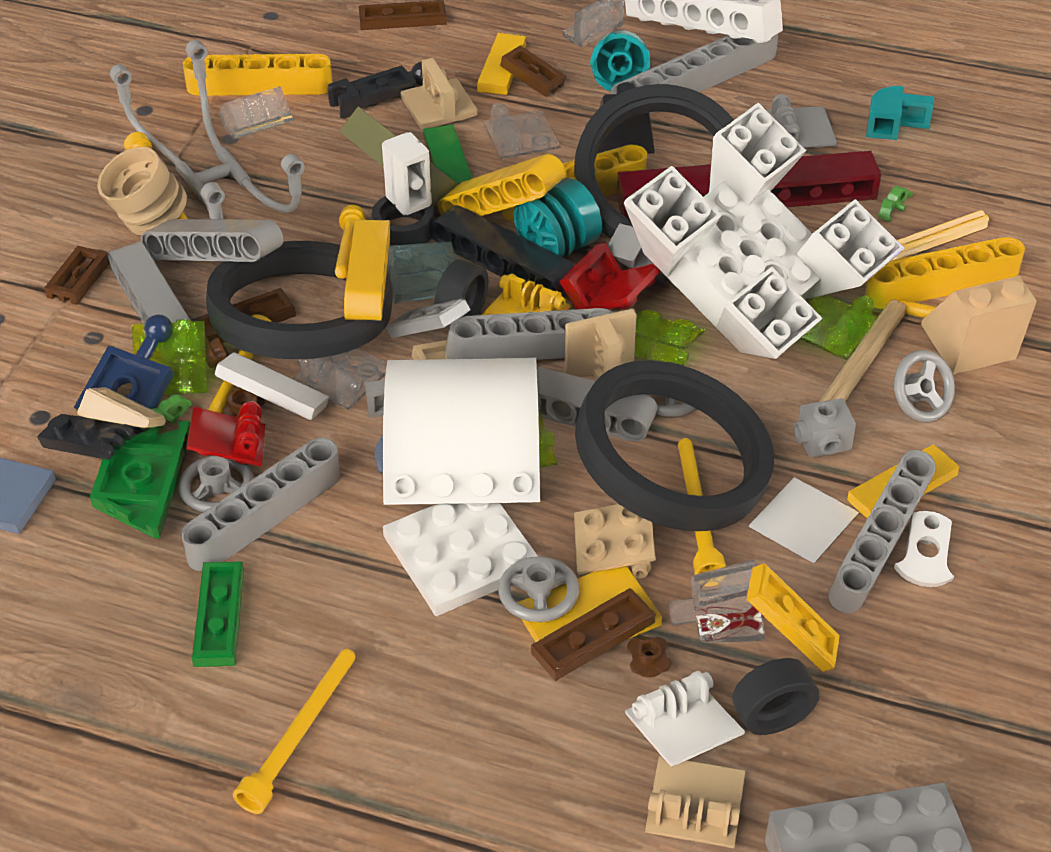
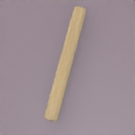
[819,299,906,402]

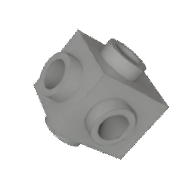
[794,398,856,458]

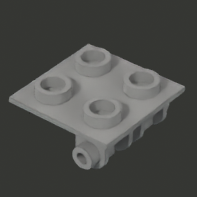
[766,94,837,148]

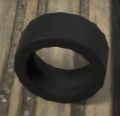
[371,196,434,251]
[434,259,489,325]
[732,658,819,735]

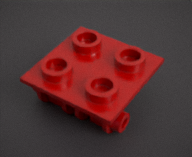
[187,401,266,466]

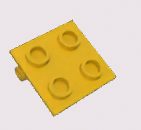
[482,274,571,315]

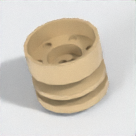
[97,147,187,236]

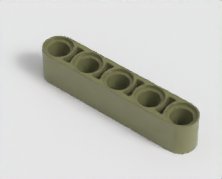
[339,106,457,209]

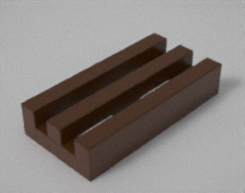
[500,45,567,97]
[44,246,110,305]

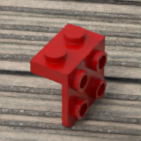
[560,242,661,310]

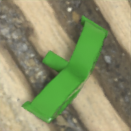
[878,186,913,222]
[140,394,192,435]

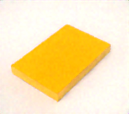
[517,566,662,642]

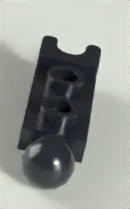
[328,62,423,119]

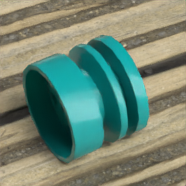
[514,178,602,258]

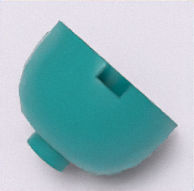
[590,30,651,91]

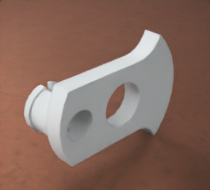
[894,511,955,587]

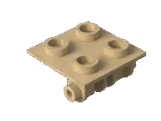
[574,504,656,579]
[645,756,746,848]

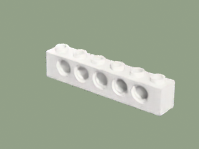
[625,0,783,43]

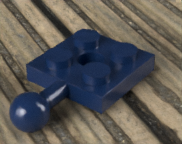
[74,314,175,435]

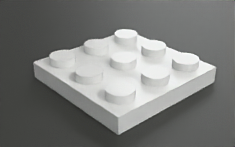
[383,503,538,616]

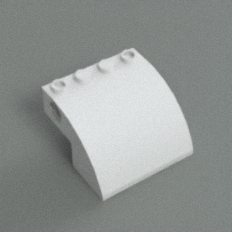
[383,358,540,505]

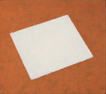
[748,477,859,563]

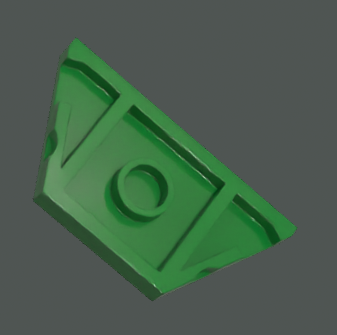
[90,420,190,539]

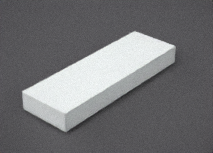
[215,352,329,420]

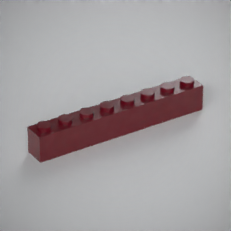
[617,150,881,219]

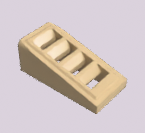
[77,387,166,428]

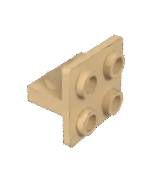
[401,58,478,129]
[565,309,637,380]

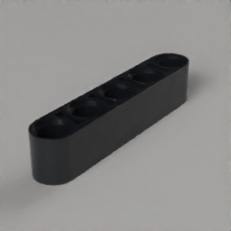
[430,205,574,295]

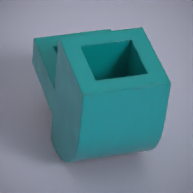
[866,86,934,140]

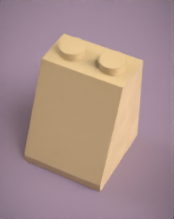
[921,276,1037,375]

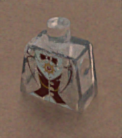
[669,560,766,643]

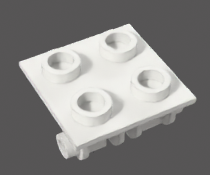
[625,671,745,767]

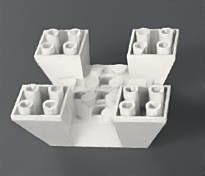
[624,103,904,359]

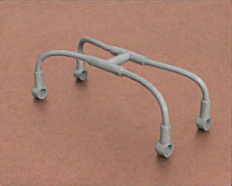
[109,40,305,219]

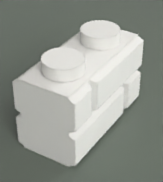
[382,132,432,215]

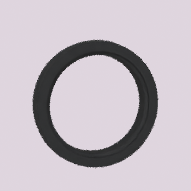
[574,84,734,238]
[206,241,393,359]
[575,360,774,531]

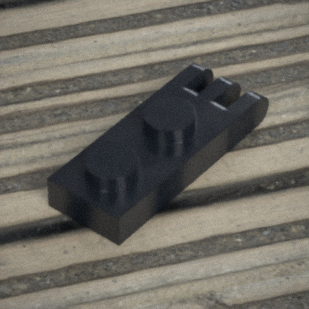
[37,414,134,460]

